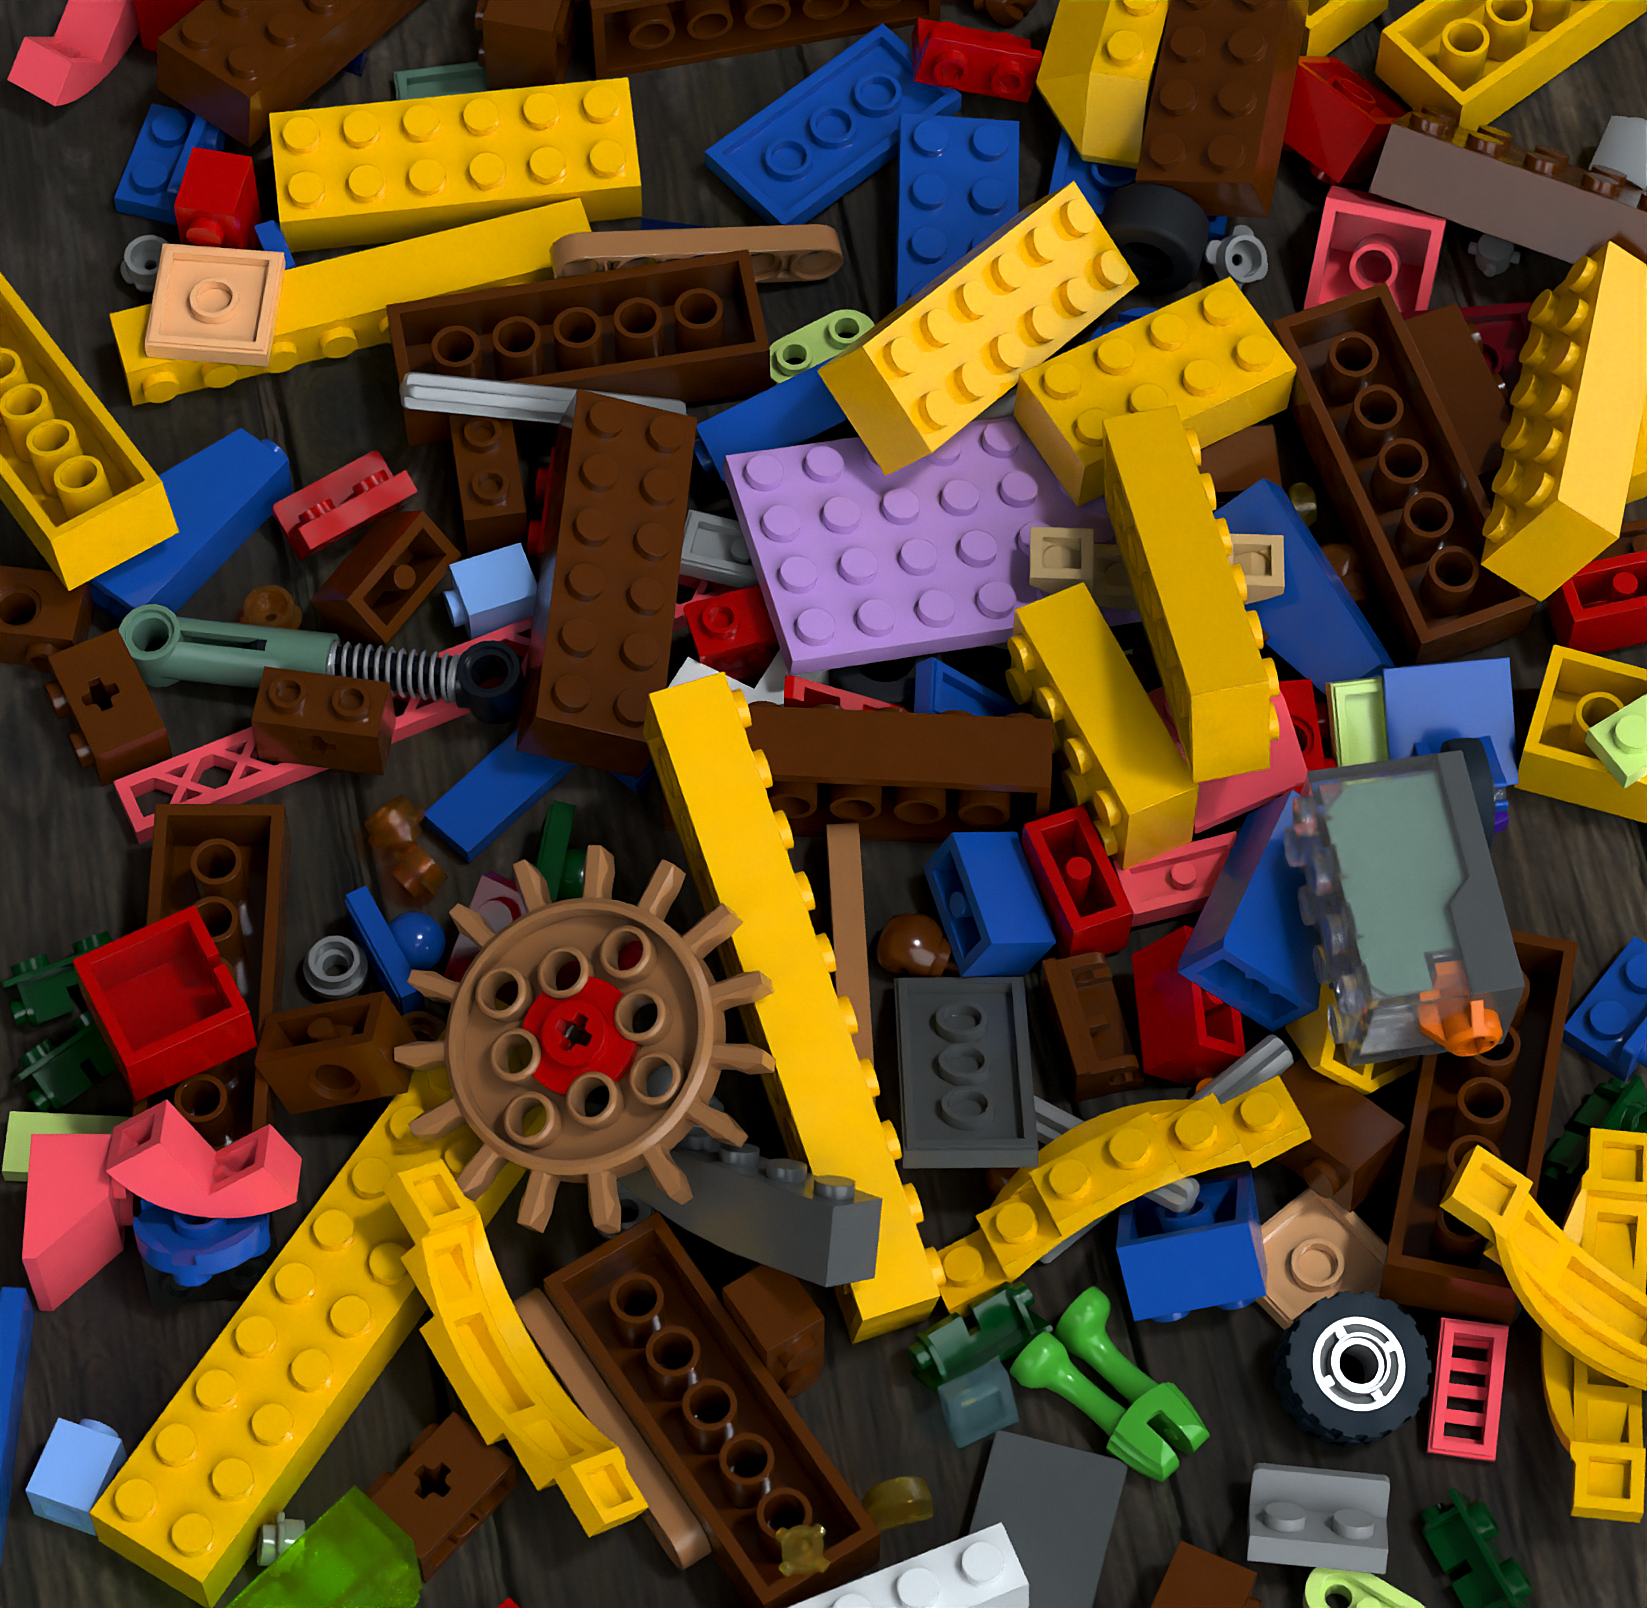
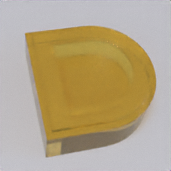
[861,1476,934,1532]

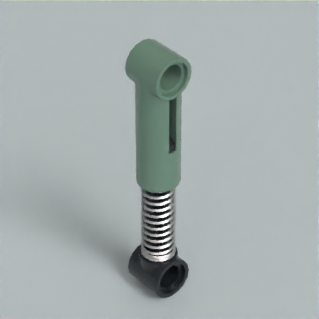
[119,604,525,724]

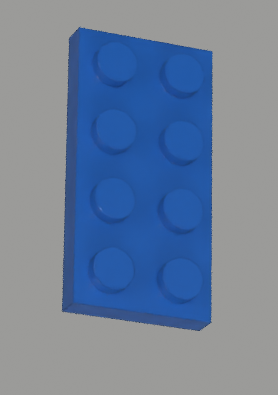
[705,23,962,226]
[895,113,1019,309]

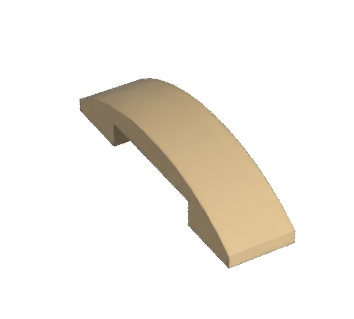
[1029,526,1285,611]

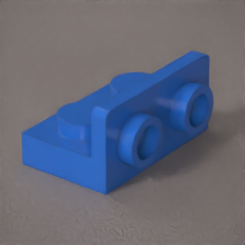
[114,103,227,225]
[1562,936,1647,1082]

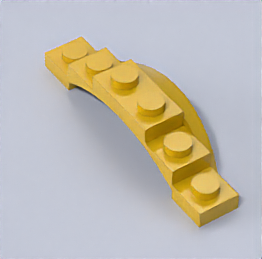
[937,1075,1312,1319]
[1541,1128,1647,1523]
[1439,1144,1647,1391]
[382,1159,649,1537]

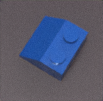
[1116,1171,1267,1322]

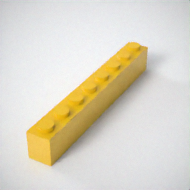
[109,197,592,406]

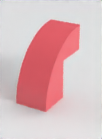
[7,0,140,106]
[106,1099,302,1218]

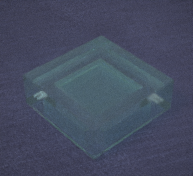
[937,1360,1019,1449]

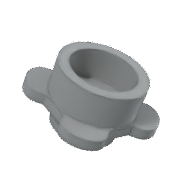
[1203,225,1268,290]

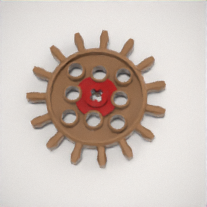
[394,845,776,1234]

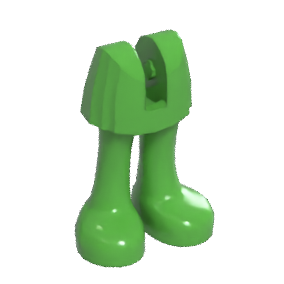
[1009,1286,1210,1484]

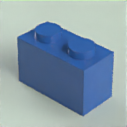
[922,832,1056,977]

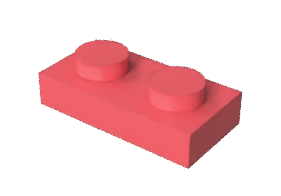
[1113,831,1238,928]

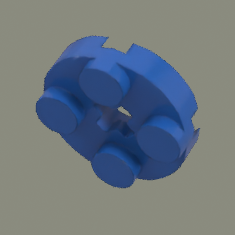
[133,1198,271,1287]

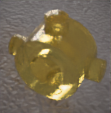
[1286,482,1317,527]
[775,1523,830,1577]

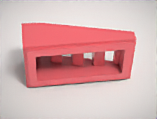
[1426,1318,1509,1462]

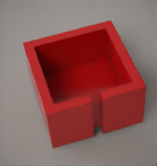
[72,905,257,1102]

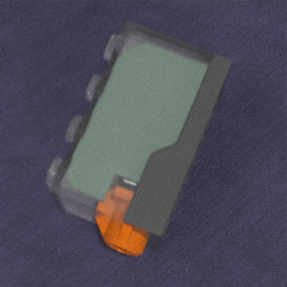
[1284,750,1526,1066]

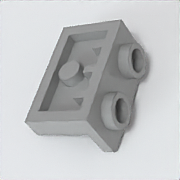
[1247,1463,1390,1574]

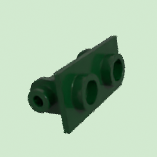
[2,931,115,1028]
[12,1010,118,1113]
[1540,1074,1647,1193]
[907,1280,1053,1397]
[1420,1488,1534,1608]

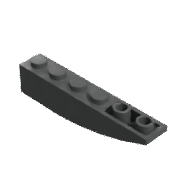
[584,1095,882,1287]

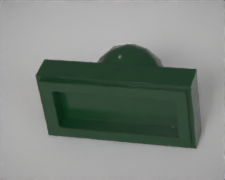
[532,800,587,902]

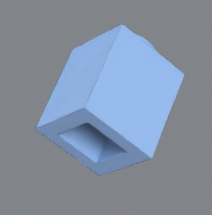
[443,543,537,640]
[25,1417,128,1536]

